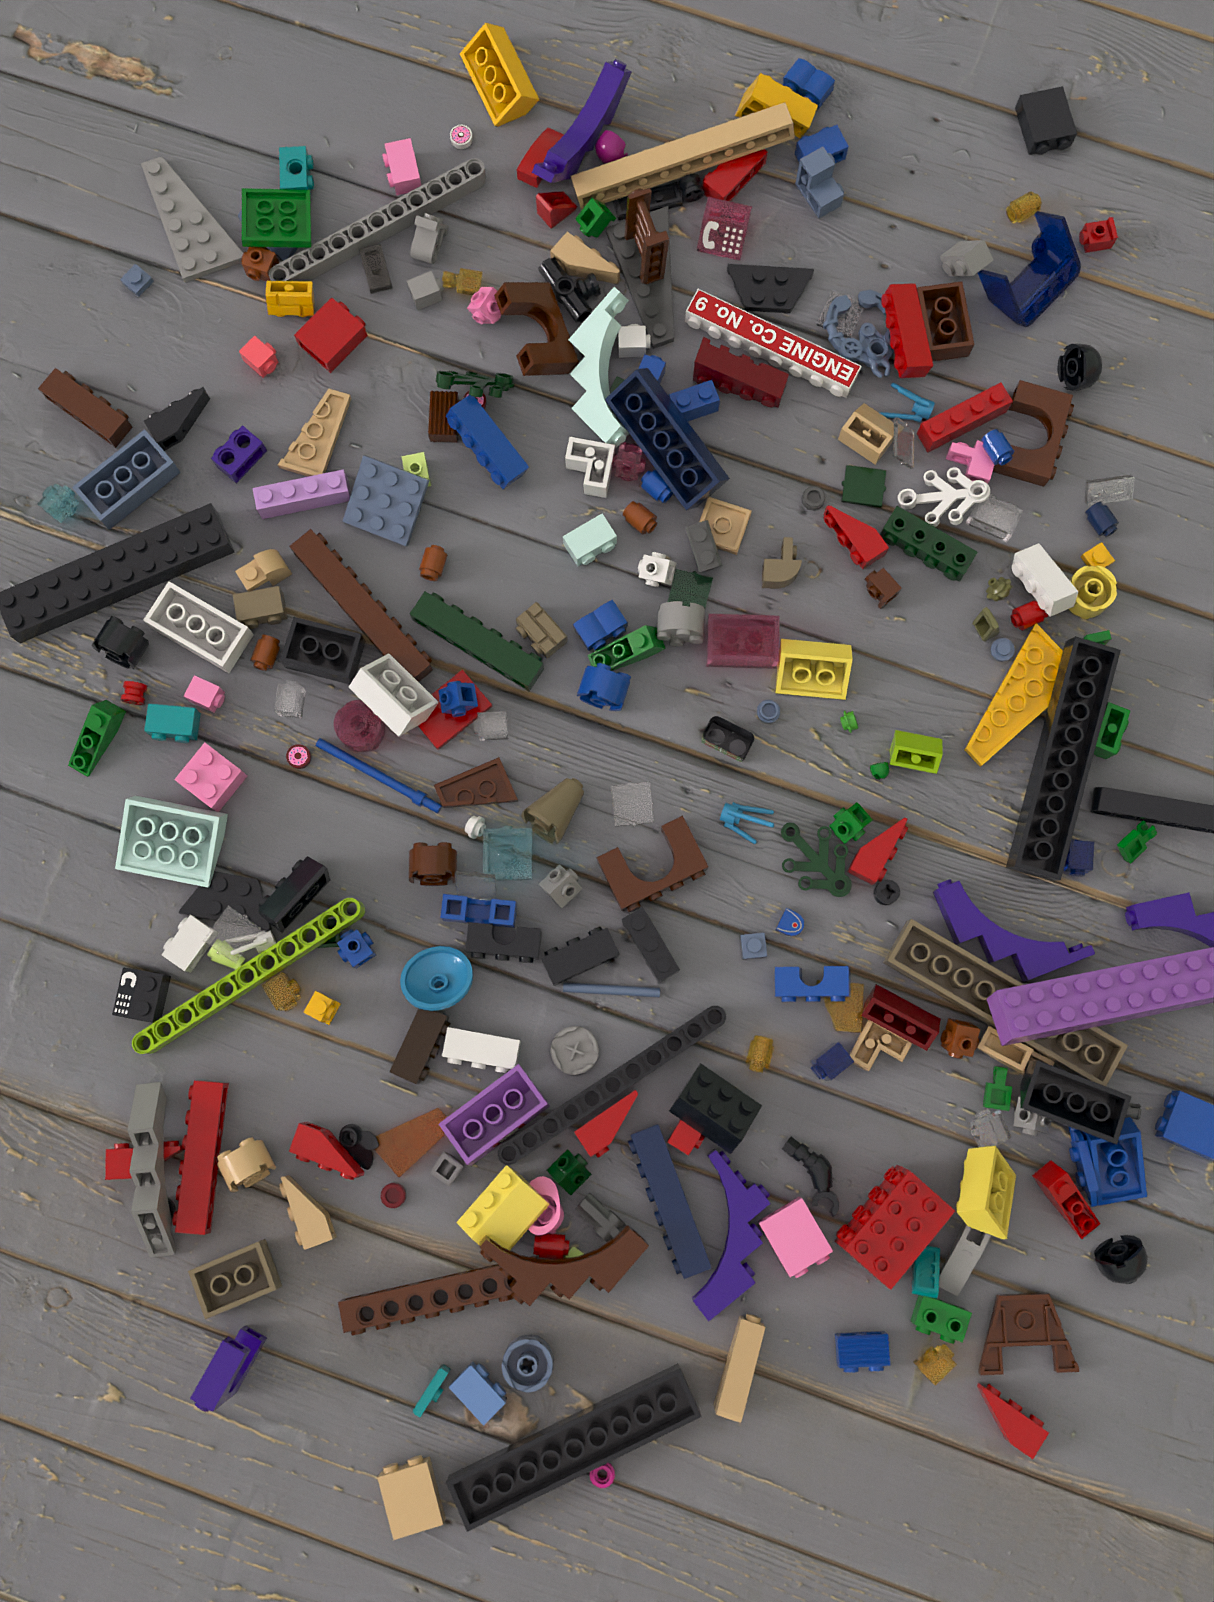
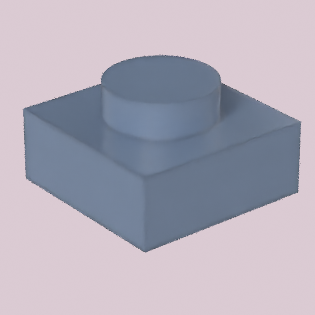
[120,264,154,297]
[740,932,767,960]

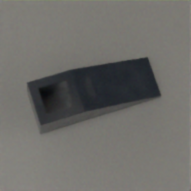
[144,387,210,451]

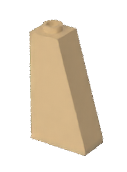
[713,1313,765,1423]

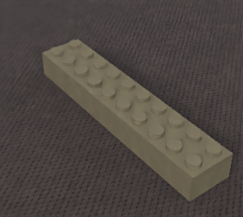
[883,919,1128,1086]

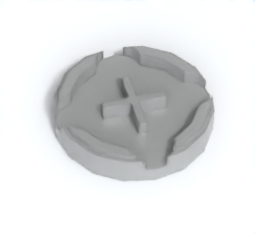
[550,1026,599,1075]

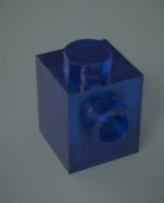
[1063,840,1094,877]

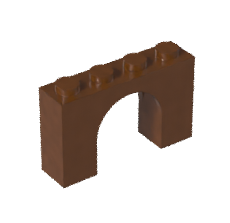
[494,282,579,376]
[993,380,1074,487]
[596,816,709,913]

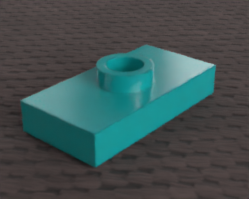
[912,1246,940,1298]
[413,1364,450,1418]

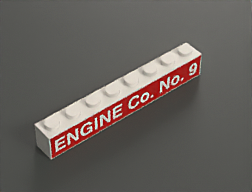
[685,289,861,398]

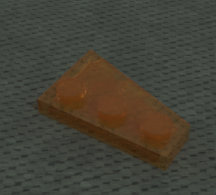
[374,1108,447,1177]

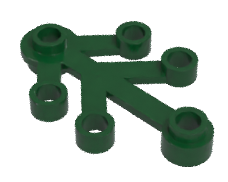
[436,371,515,398]
[781,823,852,897]

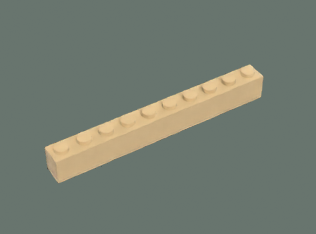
[571,102,795,211]

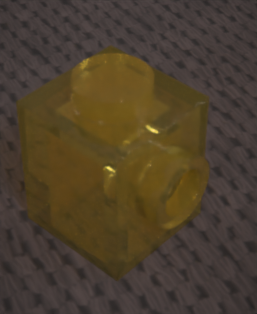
[261,972,301,1012]

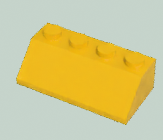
[460,22,539,127]

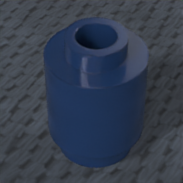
[1085,501,1119,537]

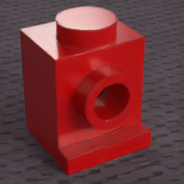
[1079,217,1118,253]

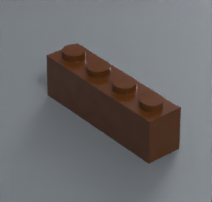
[38,368,133,448]

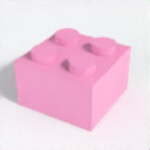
[174,742,247,812]

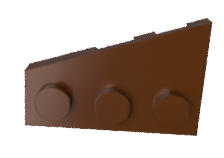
[434,757,518,808]

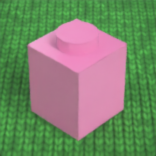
[184,675,225,713]

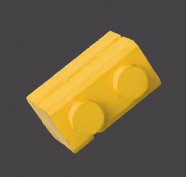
[266,281,315,317]

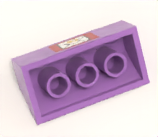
[439,1064,550,1166]

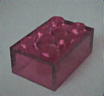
[706,614,780,669]

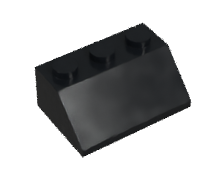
[258,856,331,933]

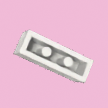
[1012,543,1078,617]
[442,1027,521,1073]

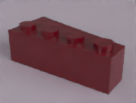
[693,337,789,408]

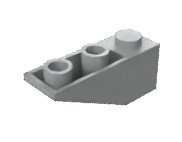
[939,1222,991,1296]

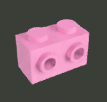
[382,138,422,195]

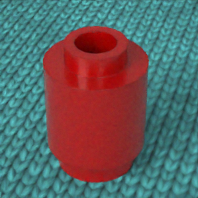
[1010,600,1048,630]
[533,1233,570,1260]

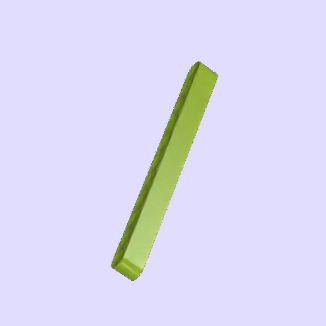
[132,898,365,1054]

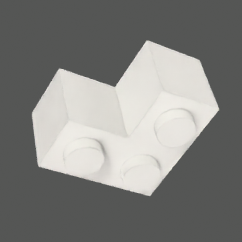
[565,437,615,498]

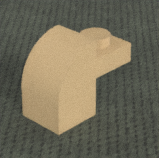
[235,549,292,592]

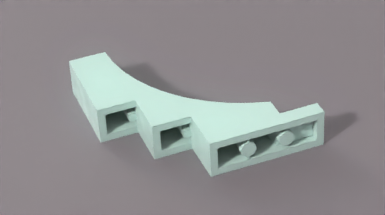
[568,287,629,449]

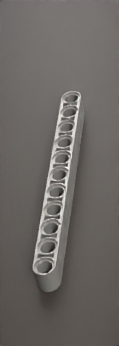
[269,158,486,281]

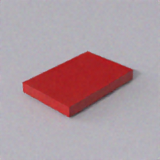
[418,669,492,750]

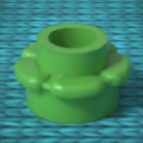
[840,711,859,733]

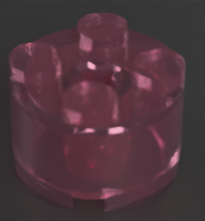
[334,700,385,752]

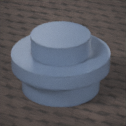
[991,638,1015,662]
[757,700,780,723]

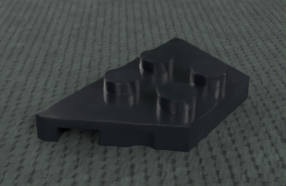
[727,264,814,314]
[179,871,272,931]

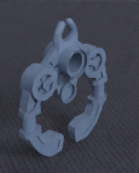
[823,290,894,378]

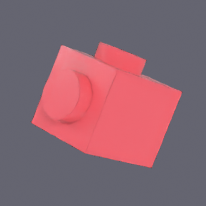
[239,336,279,378]

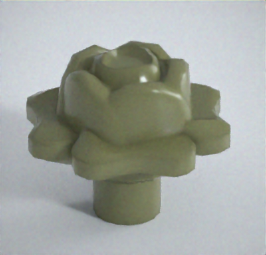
[986,577,1012,601]

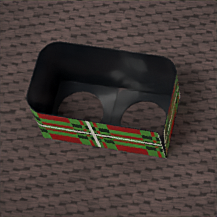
[702,716,754,763]

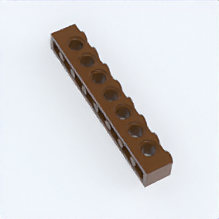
[338,1255,537,1335]

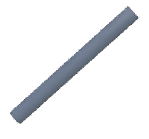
[563,982,660,998]

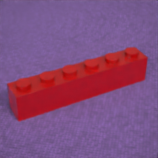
[173,1080,229,1235]

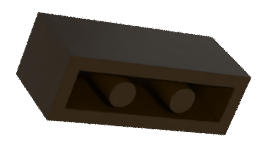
[390,1009,451,1084]

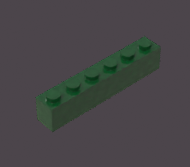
[410,591,544,692]

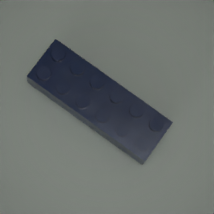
[604,368,730,510]

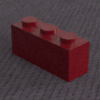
[861,984,941,1051]

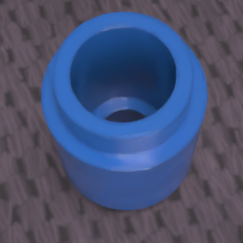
[981,429,1014,466]
[641,470,674,504]

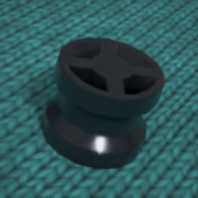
[678,173,705,202]
[575,273,601,300]
[873,880,900,906]

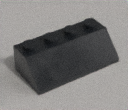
[1020,1060,1132,1144]

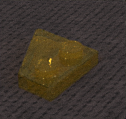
[816,980,864,1033]

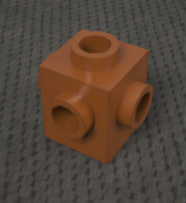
[241,247,279,281]
[941,1018,980,1059]

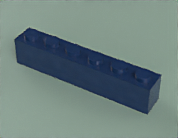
[628,1124,712,1279]

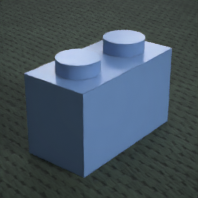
[449,1361,507,1426]

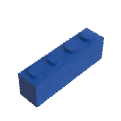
[446,395,529,489]

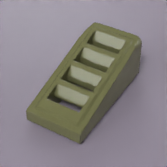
[972,607,1000,642]

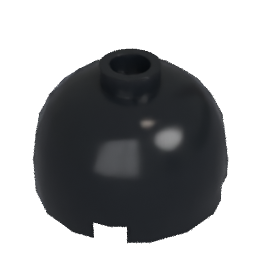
[1057,343,1102,391]
[1094,1235,1148,1284]

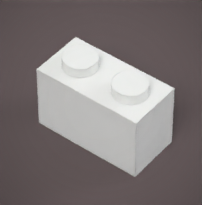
[161,915,219,973]

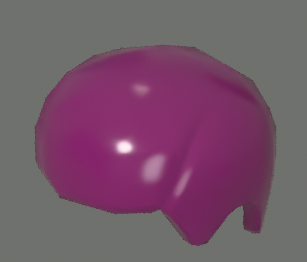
[595,130,628,164]

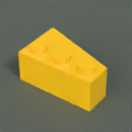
[735,73,818,138]

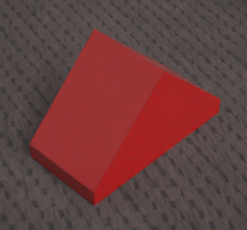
[536,191,577,229]

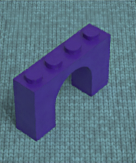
[190,1326,267,1412]

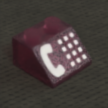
[697,197,752,260]

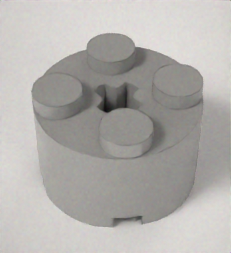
[657,601,705,647]

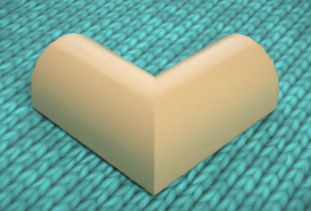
[847,1020,912,1071]

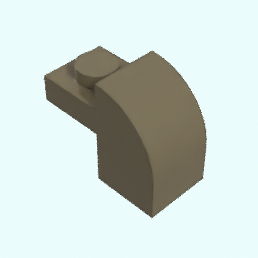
[762,537,802,589]

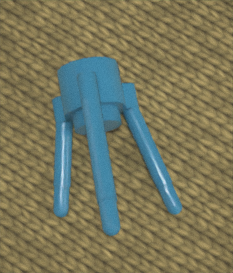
[878,383,935,422]
[720,802,774,844]

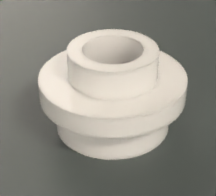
[465,816,486,839]

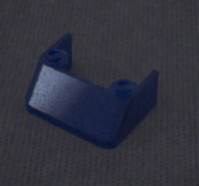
[978,211,1081,327]

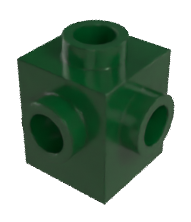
[547,1149,592,1196]

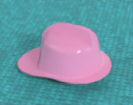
[528,1176,564,1235]

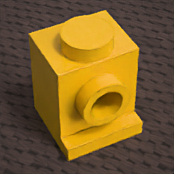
[303,991,341,1025]

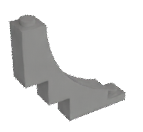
[127,1082,176,1258]

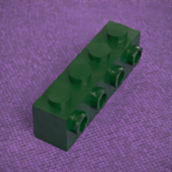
[880,506,978,582]

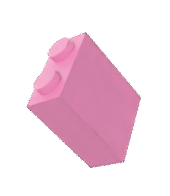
[757,1196,833,1278]

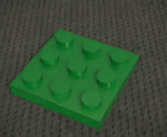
[242,188,311,248]

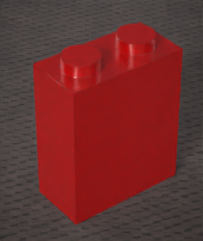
[294,297,368,373]

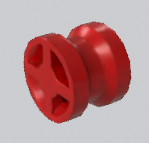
[121,681,148,705]

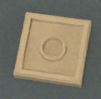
[699,497,752,555]

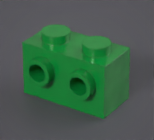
[1094,702,1131,760]
[910,1295,972,1344]

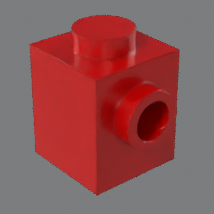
[667,1119,705,1156]

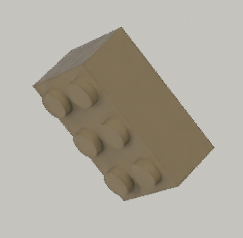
[188,1239,282,1319]

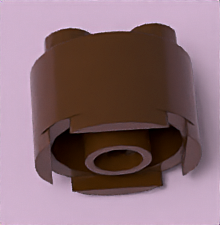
[409,842,457,886]

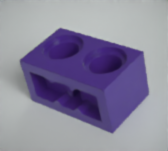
[211,425,267,484]

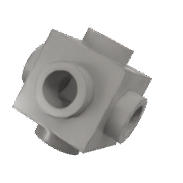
[539,864,583,908]
[1013,1096,1052,1136]

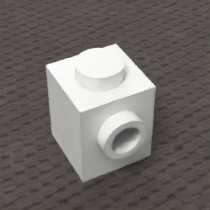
[618,324,650,358]

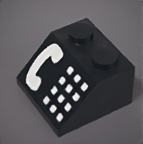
[112,967,171,1023]

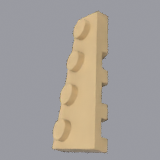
[278,389,352,477]

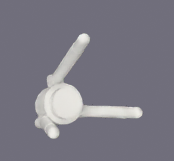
[225,930,277,973]

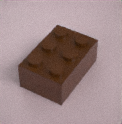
[917,281,974,361]

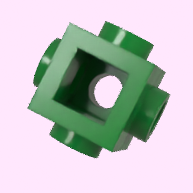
[829,802,873,844]

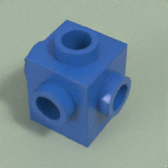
[438,681,478,717]
[337,929,376,969]

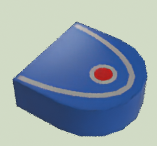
[776,908,804,937]

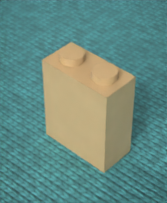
[377,1455,446,1540]

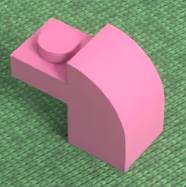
[946,440,994,484]

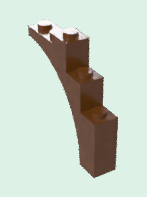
[479,1225,649,1306]

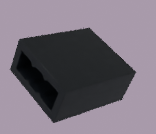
[1015,86,1077,155]

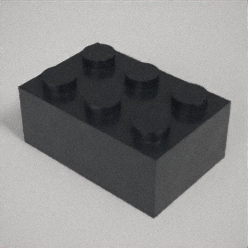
[280,617,366,685]
[669,1063,762,1154]

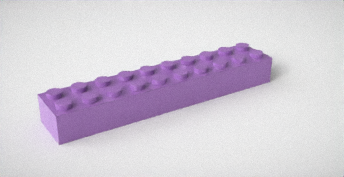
[987,947,1214,1046]

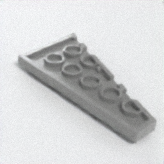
[141,156,243,283]

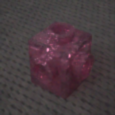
[612,442,646,481]

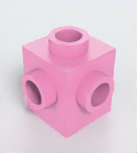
[467,287,501,324]

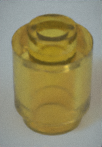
[1006,191,1042,223]
[745,1035,774,1073]

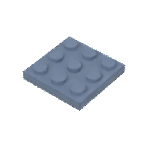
[342,455,430,546]

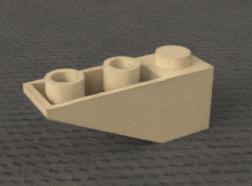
[550,232,620,284]
[280,1175,337,1250]

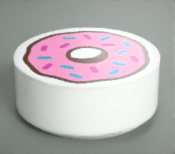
[450,125,473,149]

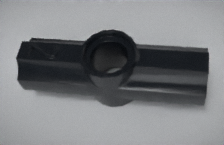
[538,258,592,323]

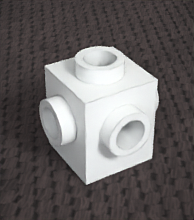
[638,552,677,587]

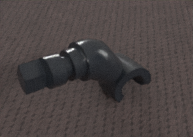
[782,1136,839,1217]

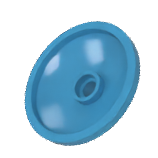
[400,946,473,1011]

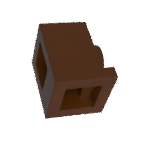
[864,568,902,609]

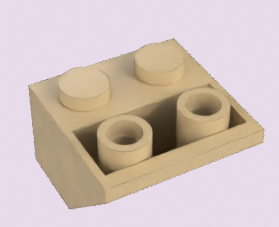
[838,403,902,465]

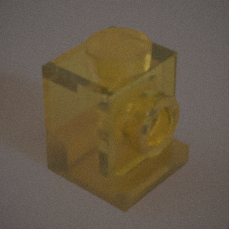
[913,1344,957,1386]

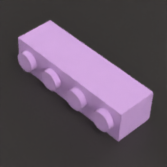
[252,469,351,519]

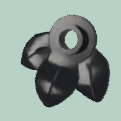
[339,1124,380,1170]

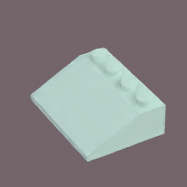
[115,796,228,887]

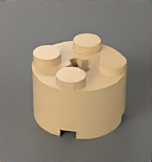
[217,1137,276,1192]

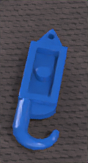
[1068,1126,1099,1207]

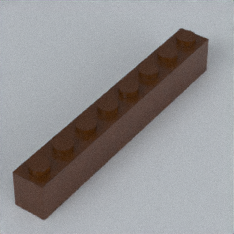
[289,529,433,682]

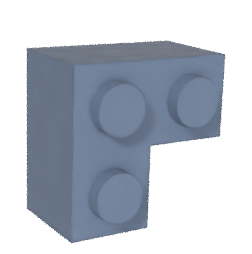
[795,147,844,219]

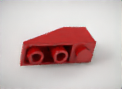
[823,505,889,569]
[847,818,908,885]
[289,1121,365,1180]
[105,1141,184,1180]
[1032,1160,1100,1239]
[977,1383,1049,1459]

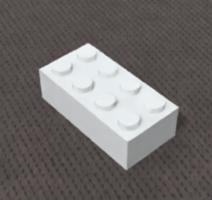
[143,581,254,673]

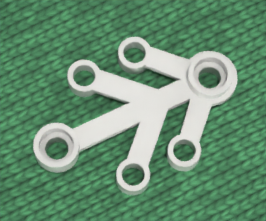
[898,467,990,527]

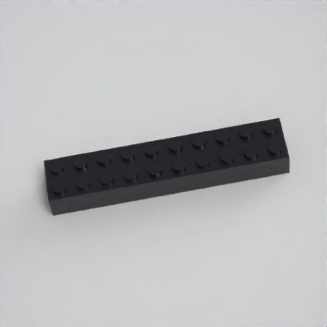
[0,503,235,643]
[1006,636,1121,881]
[446,1364,701,1532]

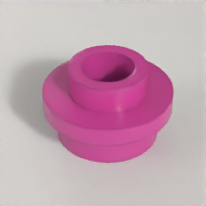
[590,1463,615,1488]

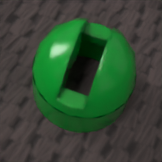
[869,762,890,780]

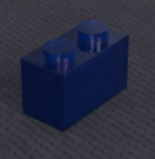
[810,1042,854,1081]

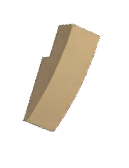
[977,1026,1055,1075]

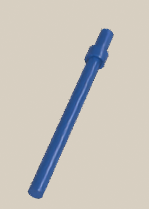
[316,738,442,814]

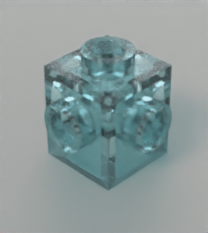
[37,484,79,523]

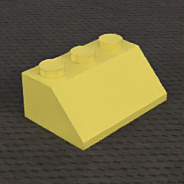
[775,639,853,700]
[956,1146,1016,1239]
[456,1165,550,1250]

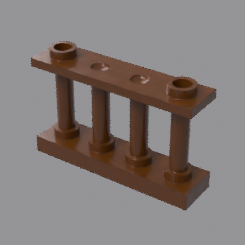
[625,188,669,284]

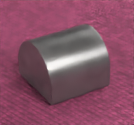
[429,1152,464,1187]

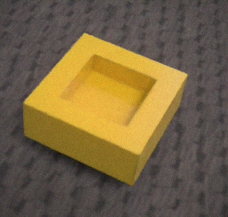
[1081,542,1115,568]

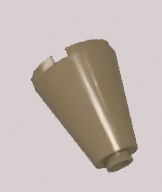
[521,778,584,844]

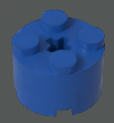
[577,663,631,711]

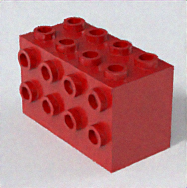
[834,1165,955,1290]

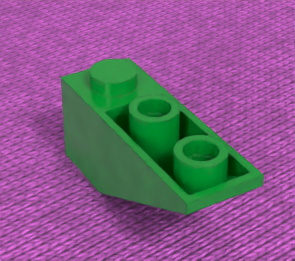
[588,625,666,671]
[68,700,126,777]

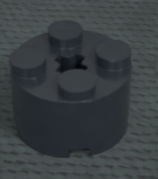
[92,616,149,669]

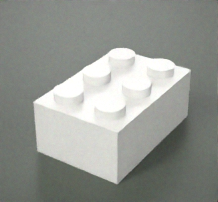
[349,654,439,736]

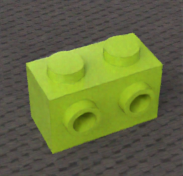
[890,730,943,774]

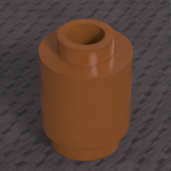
[623,501,657,535]
[419,545,448,581]
[250,634,280,671]

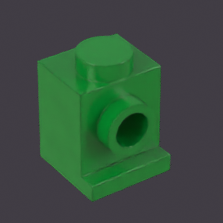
[575,198,616,238]

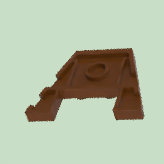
[978,1293,1079,1375]

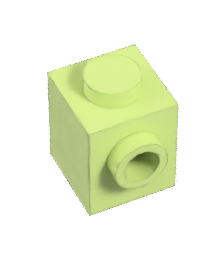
[401,452,431,487]

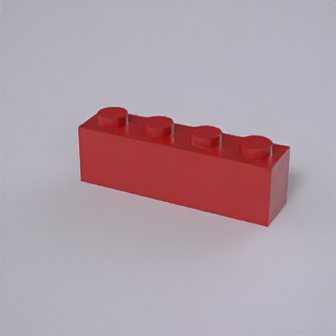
[881,283,933,378]
[917,382,1013,453]

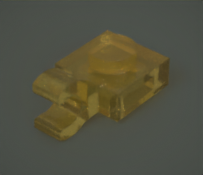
[442,268,483,295]

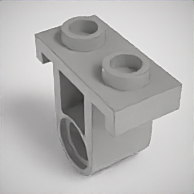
[410,213,449,265]

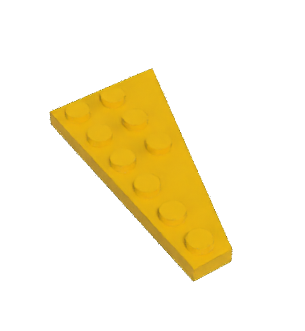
[964,624,1063,767]

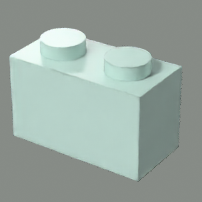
[563,514,617,566]

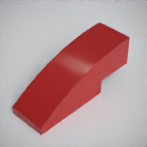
[517,128,564,188]

